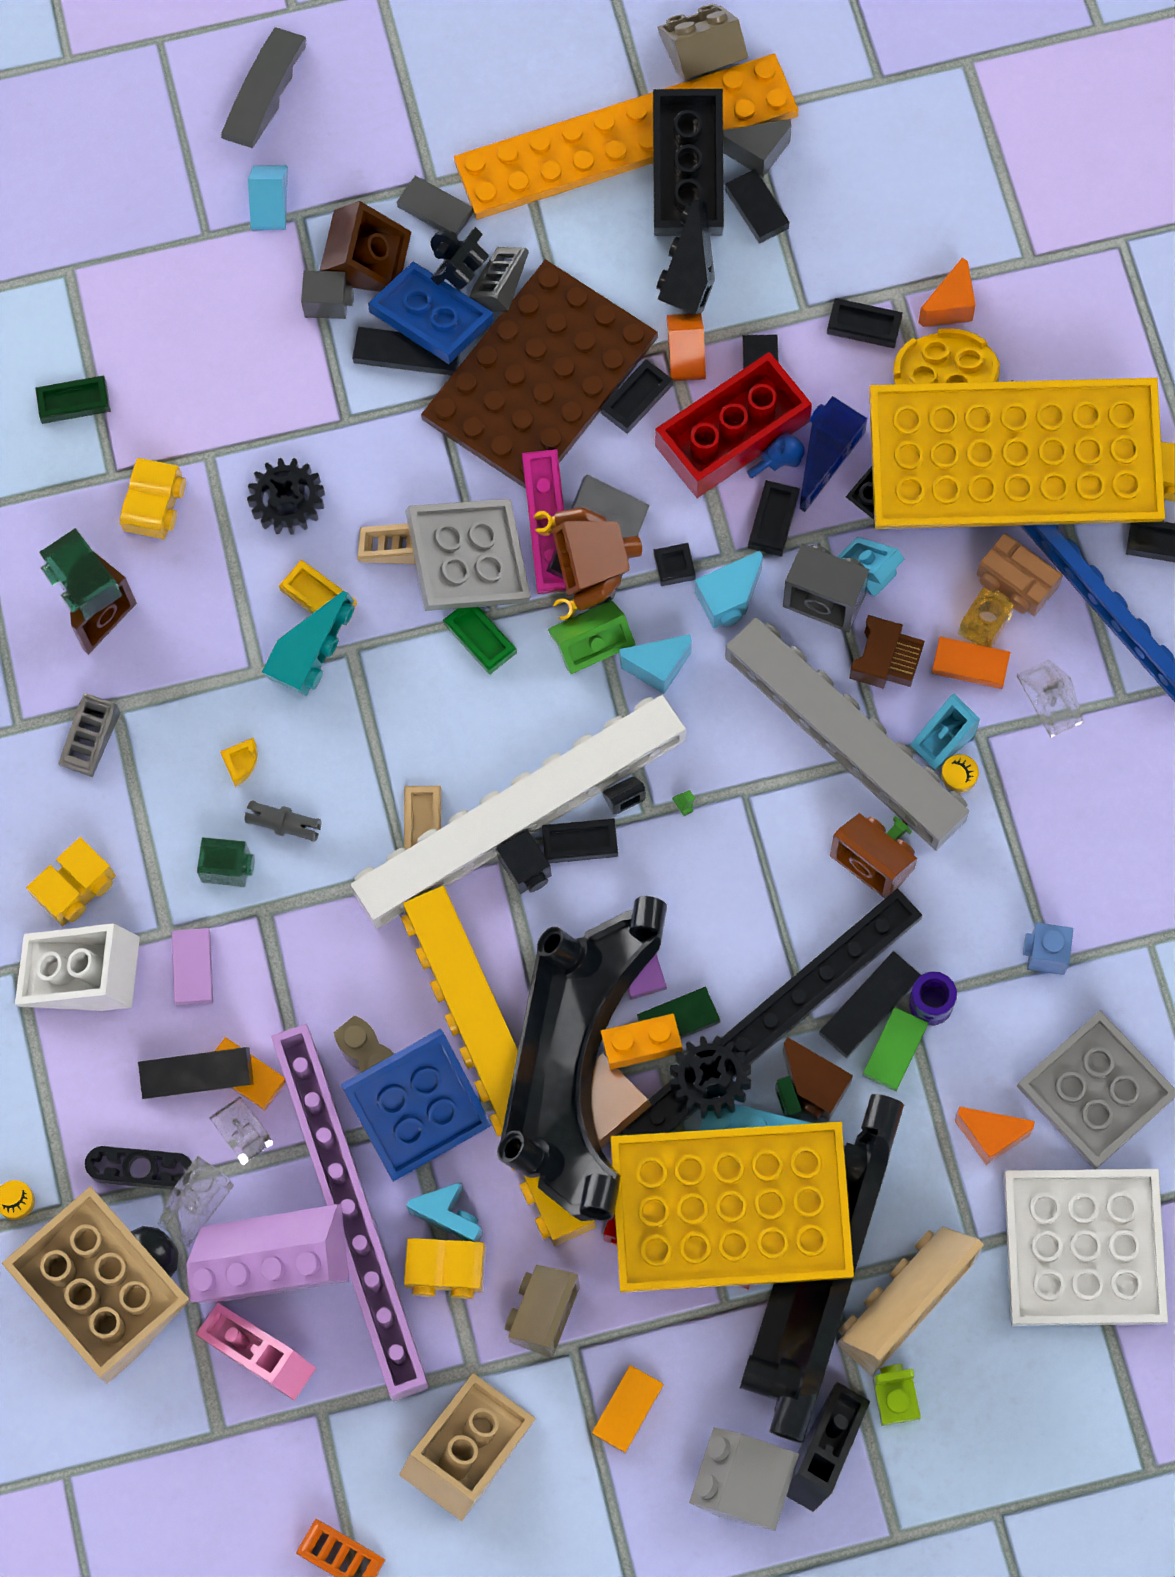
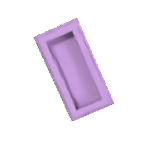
[172,928,213,1006]

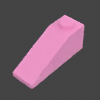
[195,1302,316,1401]

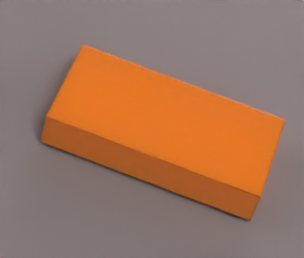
[931,637,1011,689]

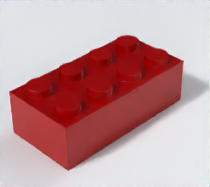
[655,352,812,498]

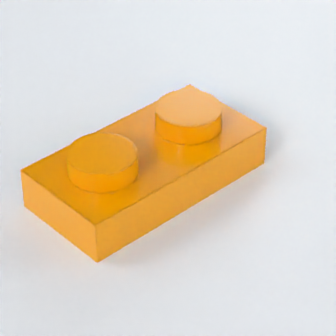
[601,1013,683,1070]

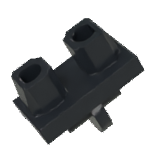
[430,227,489,291]

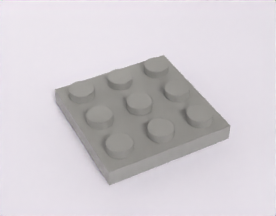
[405,499,531,611]
[1017,1010,1175,1170]

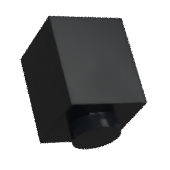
[496,829,552,894]

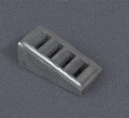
[58,693,121,777]

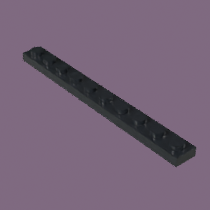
[620,888,923,1136]

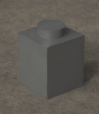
[301,270,354,319]

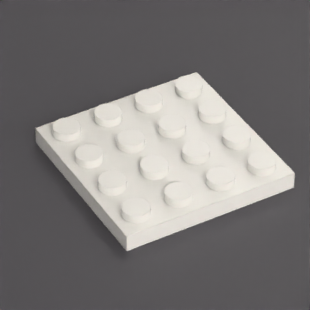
[1004,1169,1168,1326]

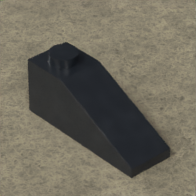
[787,1382,871,1512]

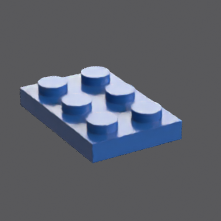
[368,261,494,364]

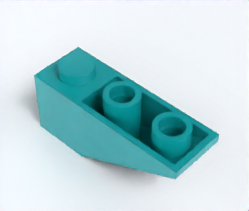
[262,591,355,696]

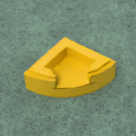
[220,737,258,787]

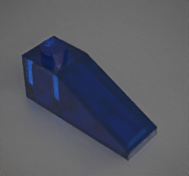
[799,396,868,512]

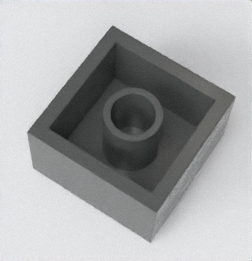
[783,543,869,633]

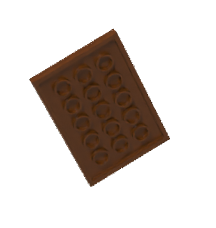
[421,259,658,489]

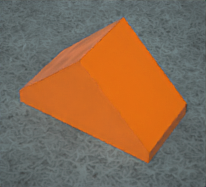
[918,258,976,327]
[666,313,706,381]
[955,1106,1035,1165]

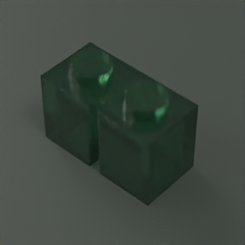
[39,528,122,620]

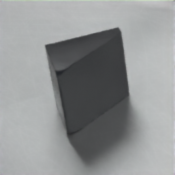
[602,777,646,815]

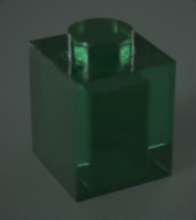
[197,837,255,887]

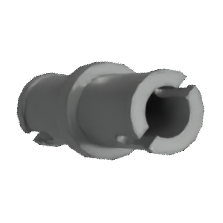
[244,800,322,842]

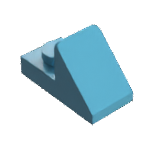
[837,537,905,596]
[406,1183,483,1242]

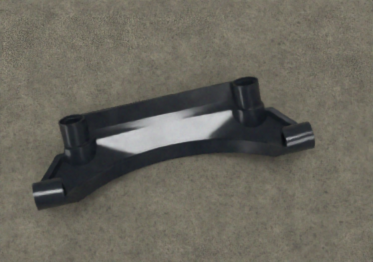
[497,896,667,1221]
[740,1094,904,1443]

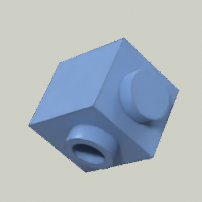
[1023,922,1074,975]

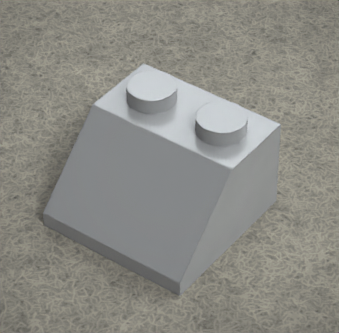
[689,1427,799,1531]

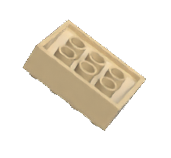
[1,1186,190,1384]
[838,1226,984,1376]

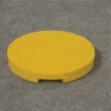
[893,328,1000,384]

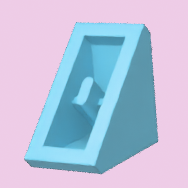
[248,165,288,230]
[619,634,692,694]
[910,693,980,770]

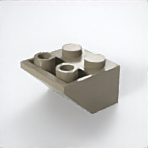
[658,4,748,80]

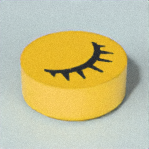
[941,754,979,793]
[0,1180,35,1220]

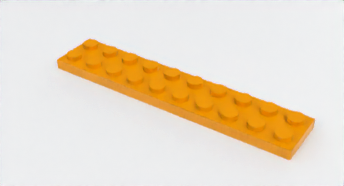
[454,53,799,220]

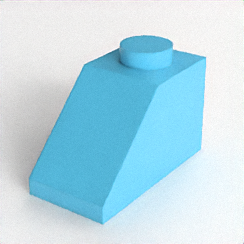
[695,551,763,629]

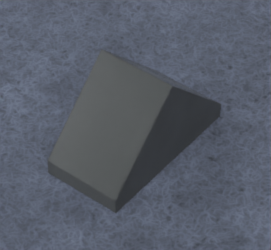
[723,119,792,177]

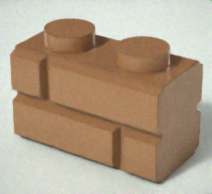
[977,533,1063,616]

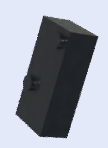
[653,89,724,236]

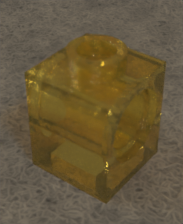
[958,587,1015,648]

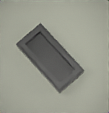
[397,176,474,236]

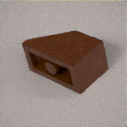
[783,1037,853,1121]

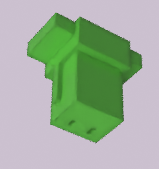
[672,790,695,816]
[886,816,912,841]

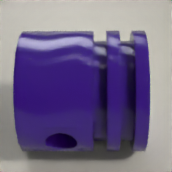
[909,972,957,1026]

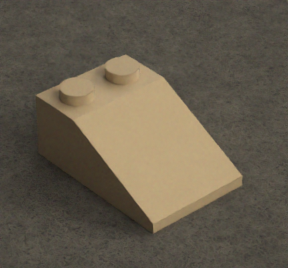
[399,1373,536,1521]

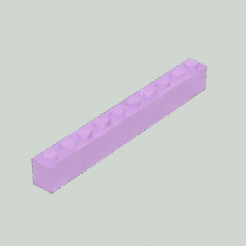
[271,1024,430,1402]

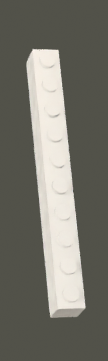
[350,694,686,930]

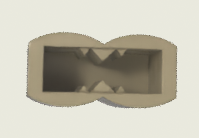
[334,1016,394,1073]

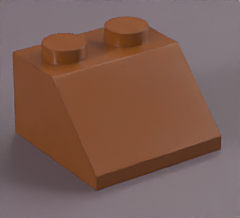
[830,813,918,899]

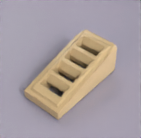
[357,523,416,565]

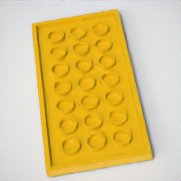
[869,378,1165,529]

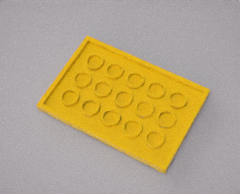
[611,1122,854,1293]

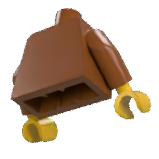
[534,507,642,620]

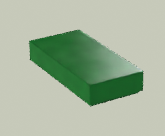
[443,607,517,675]

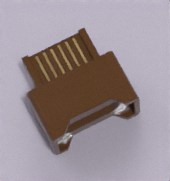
[849,615,925,689]

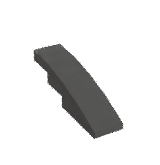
[221,27,306,148]

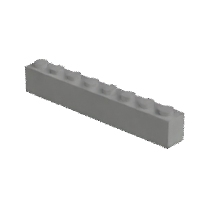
[725,617,969,851]

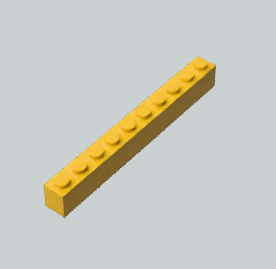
[400,885,596,1247]

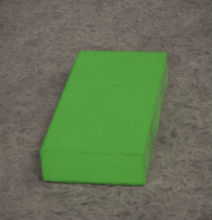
[862,1007,928,1092]

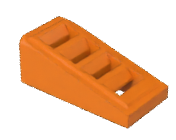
[296,1519,386,1577]

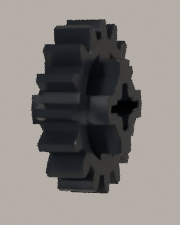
[247,458,325,535]
[670,1036,751,1119]

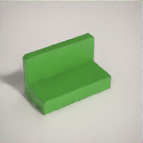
[548,601,636,674]

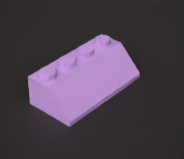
[186,1204,349,1303]

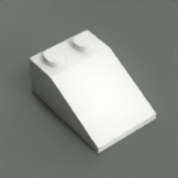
[15,923,140,1011]

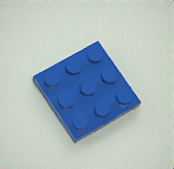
[340,1029,492,1182]

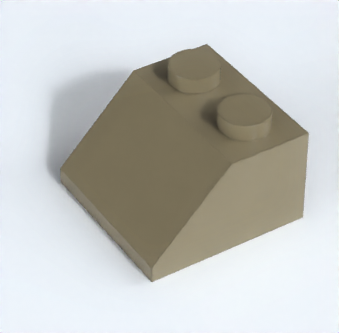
[504,1265,580,1359]

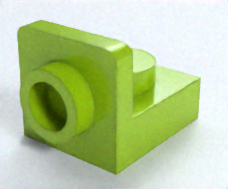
[873,1364,921,1426]

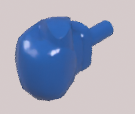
[747,433,805,479]

